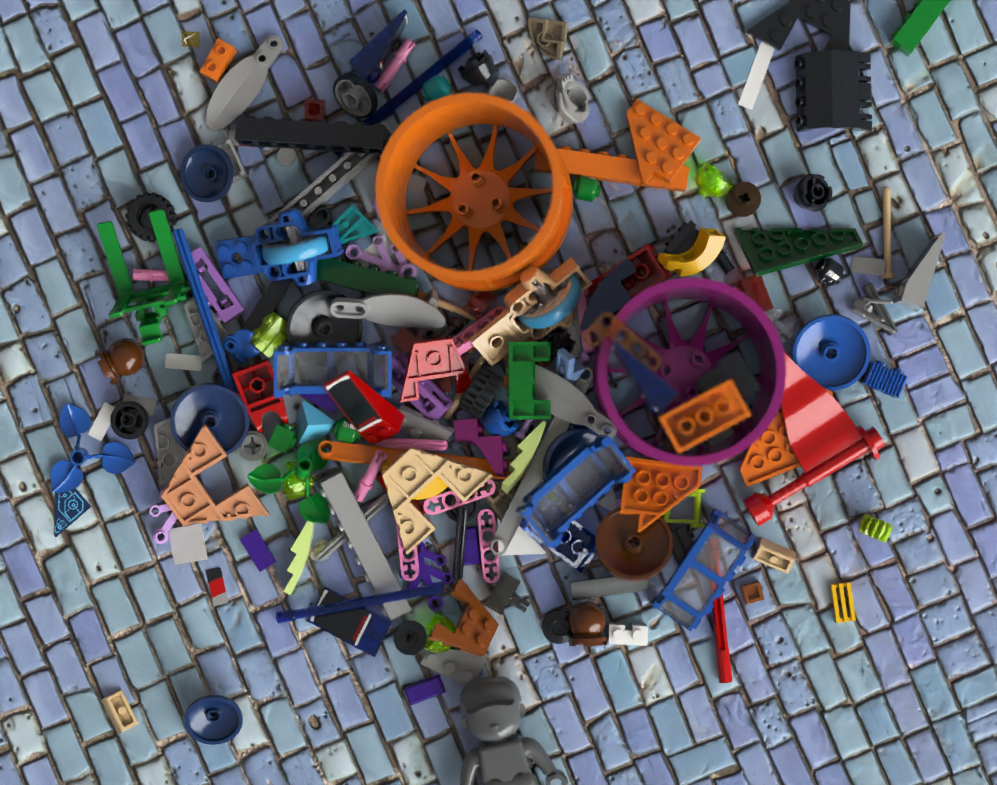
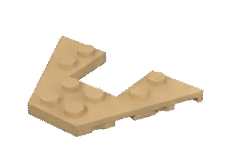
[382,447,492,555]

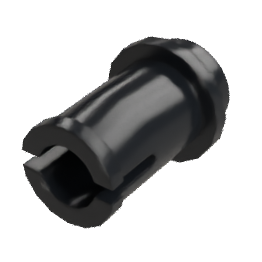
[714,249,735,274]

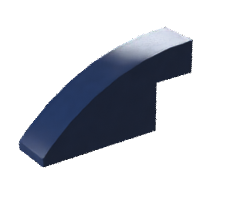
[580,258,636,332]

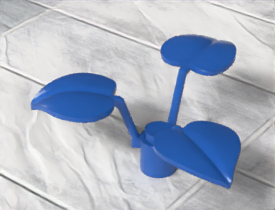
[51,403,135,493]

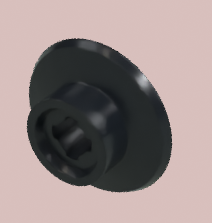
[542,609,574,644]
[394,620,427,655]

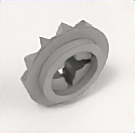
[238,431,268,461]

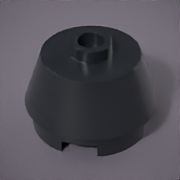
[457,49,496,86]
[793,174,832,212]
[110,401,149,440]

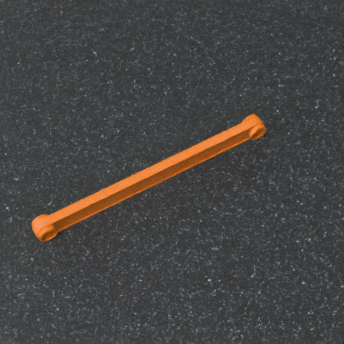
[318,440,526,481]

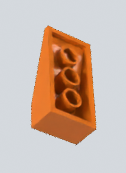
[659,379,751,454]

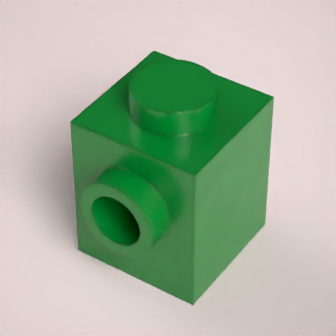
[268,423,298,453]

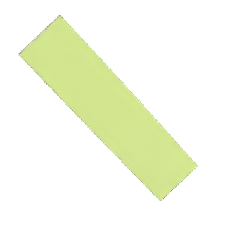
[501,420,546,494]
[284,521,315,595]

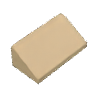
[752,538,796,574]
[101,689,139,734]

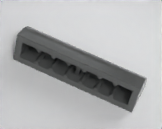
[570,576,649,601]

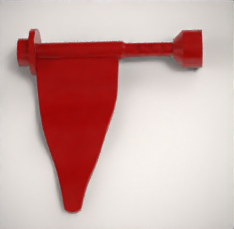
[742,352,885,527]

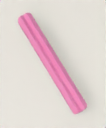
[374,438,447,451]

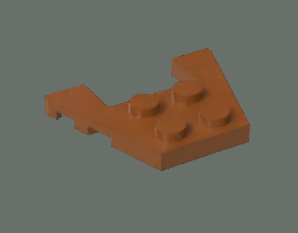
[428,579,499,657]

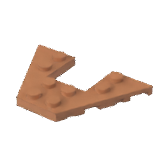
[161,424,269,526]

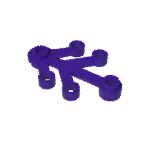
[399,542,453,611]

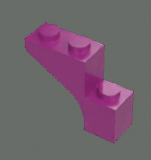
[454,418,509,477]

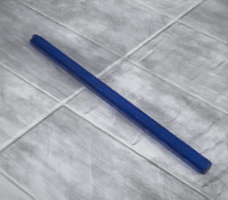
[334,29,483,156]

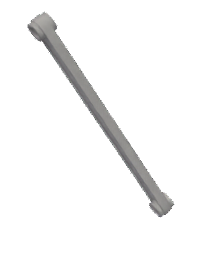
[490,366,593,556]

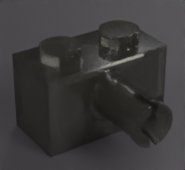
[484,570,531,615]

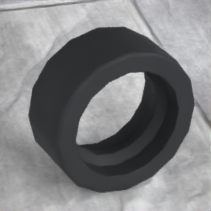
[445,494,481,522]

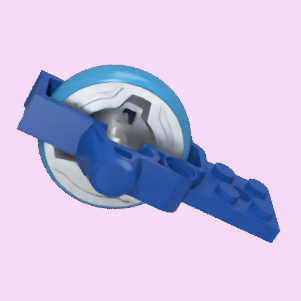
[214,208,344,286]

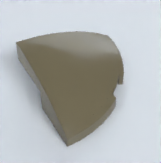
[528,17,569,60]
[479,482,519,521]

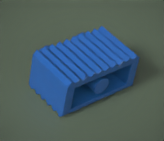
[861,360,908,398]

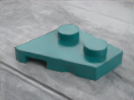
[332,204,379,245]

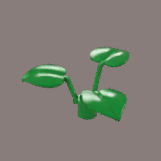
[248,439,330,524]

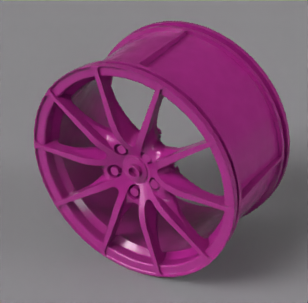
[593,278,786,466]

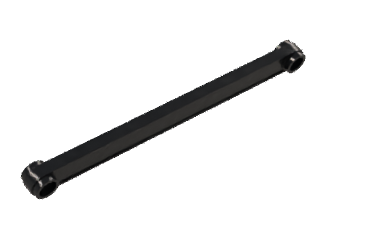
[212,207,332,384]

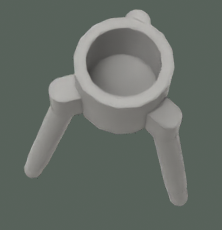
[852,297,896,334]

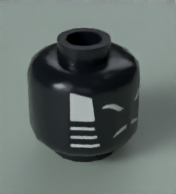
[815,258,844,286]

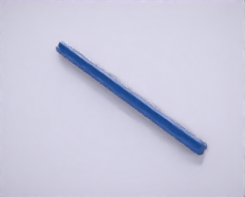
[172,228,238,393]

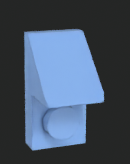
[555,348,585,384]

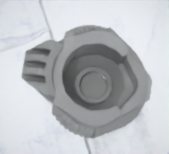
[551,72,590,124]

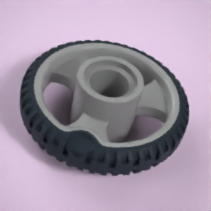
[333,73,378,118]

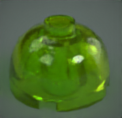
[695,162,734,198]
[282,461,314,500]
[424,614,456,654]

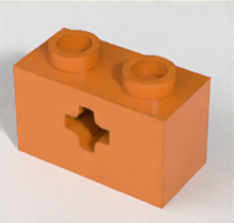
[199,38,238,84]

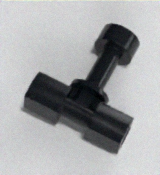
[422,316,464,340]

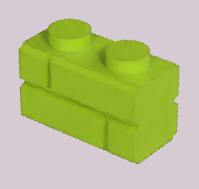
[250,312,286,358]

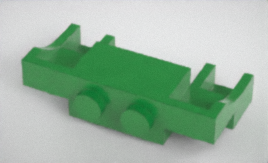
[506,342,551,420]

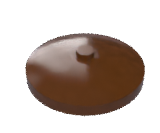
[595,507,673,581]

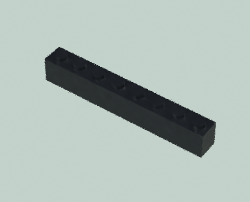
[235,115,390,155]

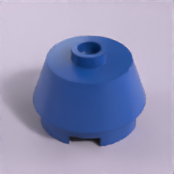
[482,400,519,437]

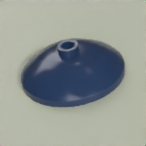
[180,144,234,202]
[184,695,243,745]

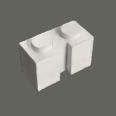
[607,623,648,646]

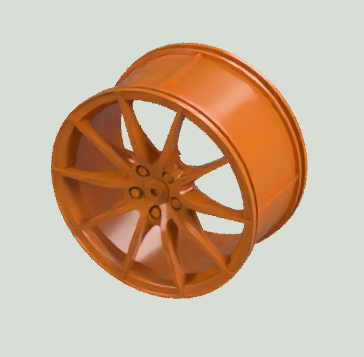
[375,93,573,292]

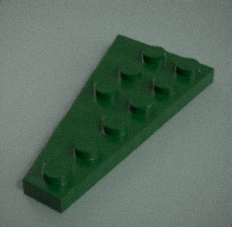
[734,228,863,277]

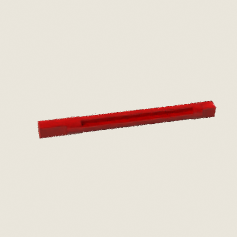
[705,538,732,683]

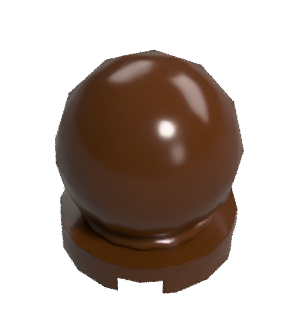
[95,338,145,385]
[568,601,607,646]

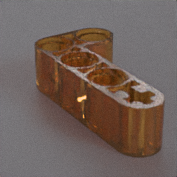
[584,313,662,371]

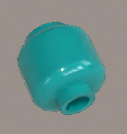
[422,75,451,102]

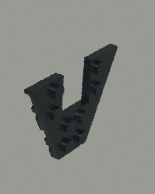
[746,0,850,51]

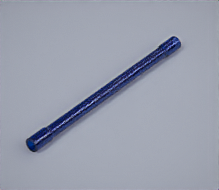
[276,582,444,624]

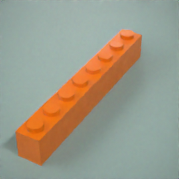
[534,146,689,192]

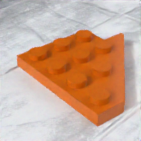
[626,99,701,186]
[739,409,801,487]
[619,456,702,532]

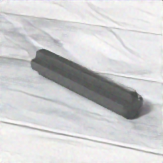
[863,283,898,336]

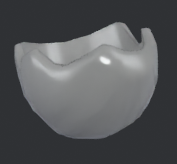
[487,79,518,103]

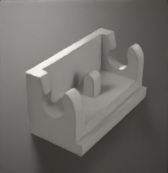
[216,139,248,184]

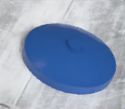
[792,314,870,391]

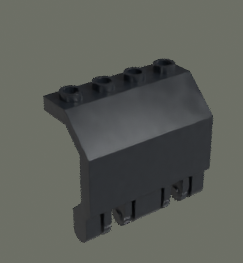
[794,50,872,132]

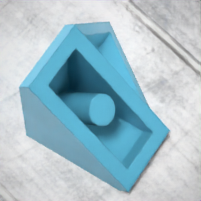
[297,400,335,446]

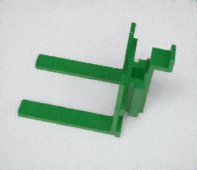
[97,209,191,345]

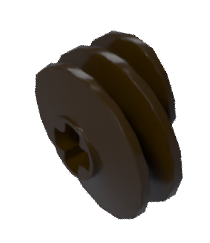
[725,182,761,217]

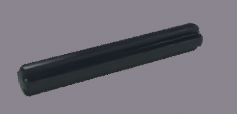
[452,505,468,579]

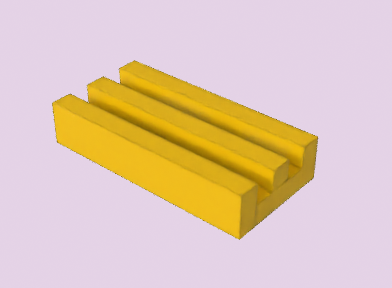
[830,582,856,623]

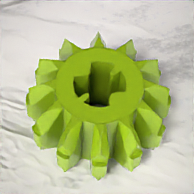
[858,514,893,542]

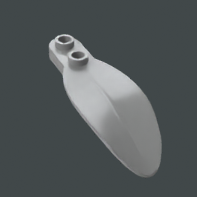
[206,35,284,131]
[330,293,445,328]
[536,364,617,438]

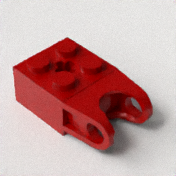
[232,358,289,433]

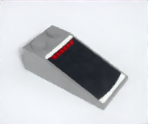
[893,232,946,310]

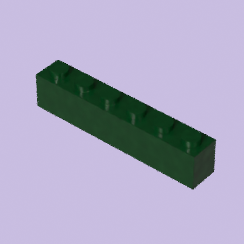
[306,257,421,297]

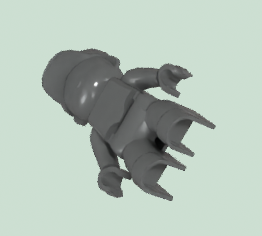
[459,676,568,785]

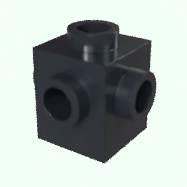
[546,329,576,358]

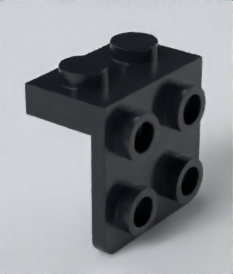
[664,220,699,254]

